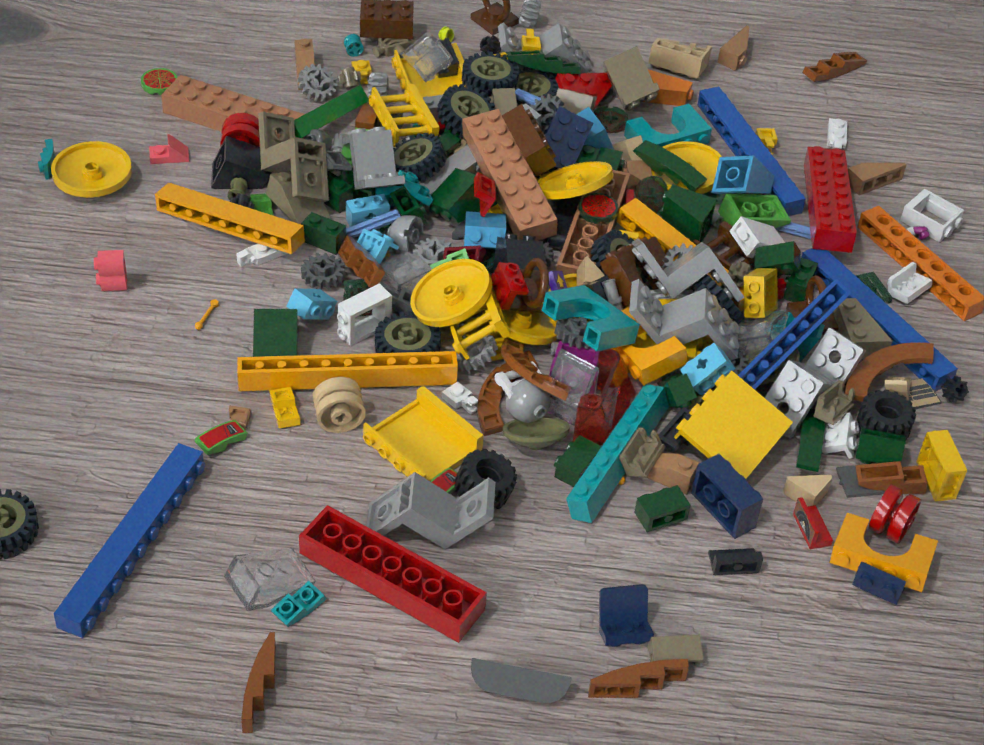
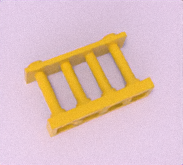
[369,84,439,147]
[450,287,511,360]

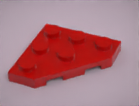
[556,73,612,111]

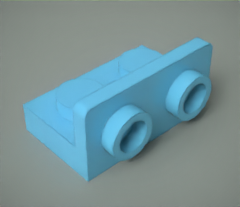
[357,229,399,264]

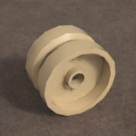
[313,377,366,433]

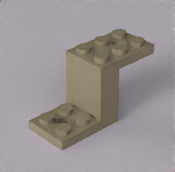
[603,46,660,111]
[258,111,329,202]

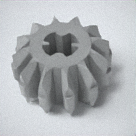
[519,0,542,28]
[368,72,389,97]

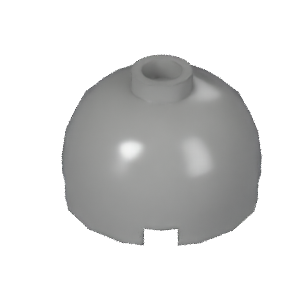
[387,215,424,256]
[506,379,550,423]

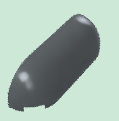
[471,658,572,703]

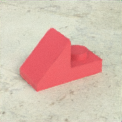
[149,134,189,164]

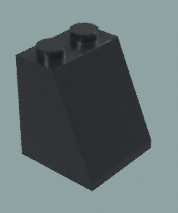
[211,136,272,189]
[493,233,544,273]

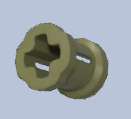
[227,178,248,200]

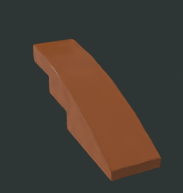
[802,52,867,82]
[338,235,385,288]
[241,632,276,733]
[588,659,689,698]

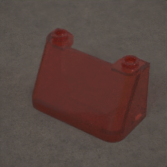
[573,349,636,446]

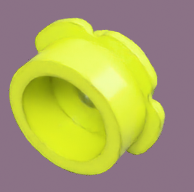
[438,26,454,42]

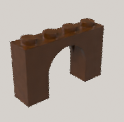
[600,237,666,307]

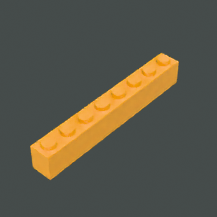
[155,182,305,254]
[616,198,751,311]

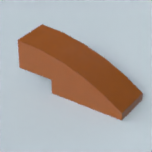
[355,103,379,130]
[855,461,927,494]

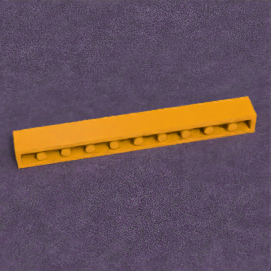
[237,351,458,391]

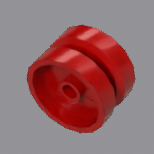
[220,113,260,147]
[868,484,922,544]

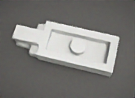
[827,118,847,149]
[237,244,288,267]

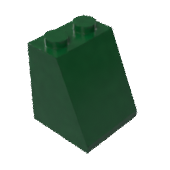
[429,168,497,223]
[659,184,717,242]
[253,309,299,357]

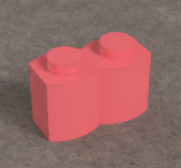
[94,250,127,291]

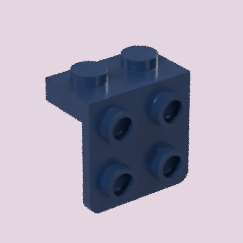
[852,561,906,605]
[599,584,654,647]

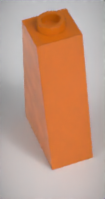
[618,69,694,106]

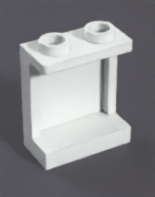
[730,216,785,258]

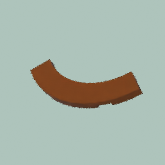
[501,338,572,401]
[844,343,934,401]
[477,350,538,436]

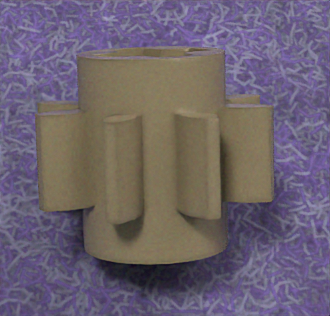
[338,67,362,88]
[728,261,752,287]

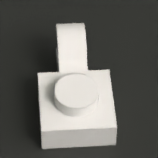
[442,382,478,414]

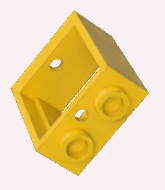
[744,268,778,318]
[916,430,967,502]

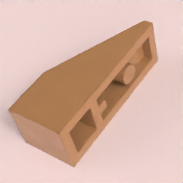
[717,25,750,71]
[294,39,315,90]
[848,163,906,195]
[646,453,699,495]

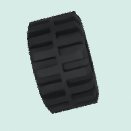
[857,390,916,441]
[454,449,517,509]

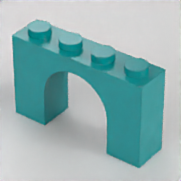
[624,104,712,147]
[542,285,640,352]

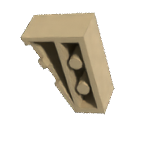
[648,38,712,78]

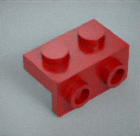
[491,262,529,310]

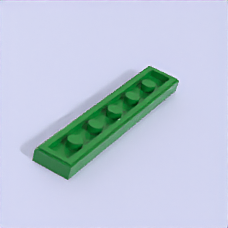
[294,85,369,138]

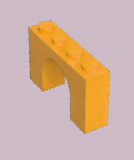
[609,306,688,386]
[829,513,938,592]

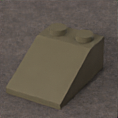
[266,171,331,224]

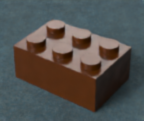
[360,0,414,39]
[502,104,556,177]

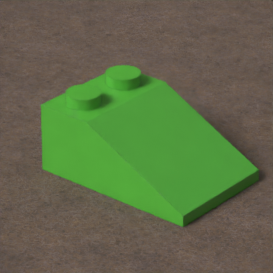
[718,193,791,228]

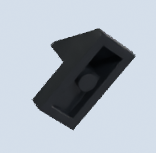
[659,407,691,453]

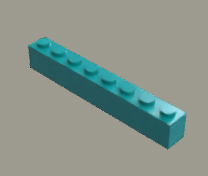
[566,384,669,523]

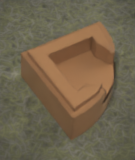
[229,405,251,430]

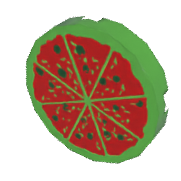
[141,68,177,95]

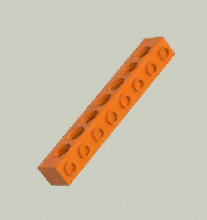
[857,205,984,321]

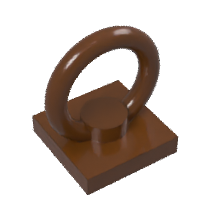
[470,0,519,35]
[509,258,549,313]
[786,276,839,335]

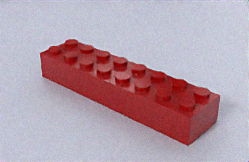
[804,146,857,253]
[299,505,487,643]

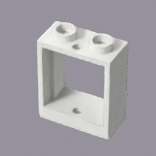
[900,189,964,243]
[337,283,392,346]

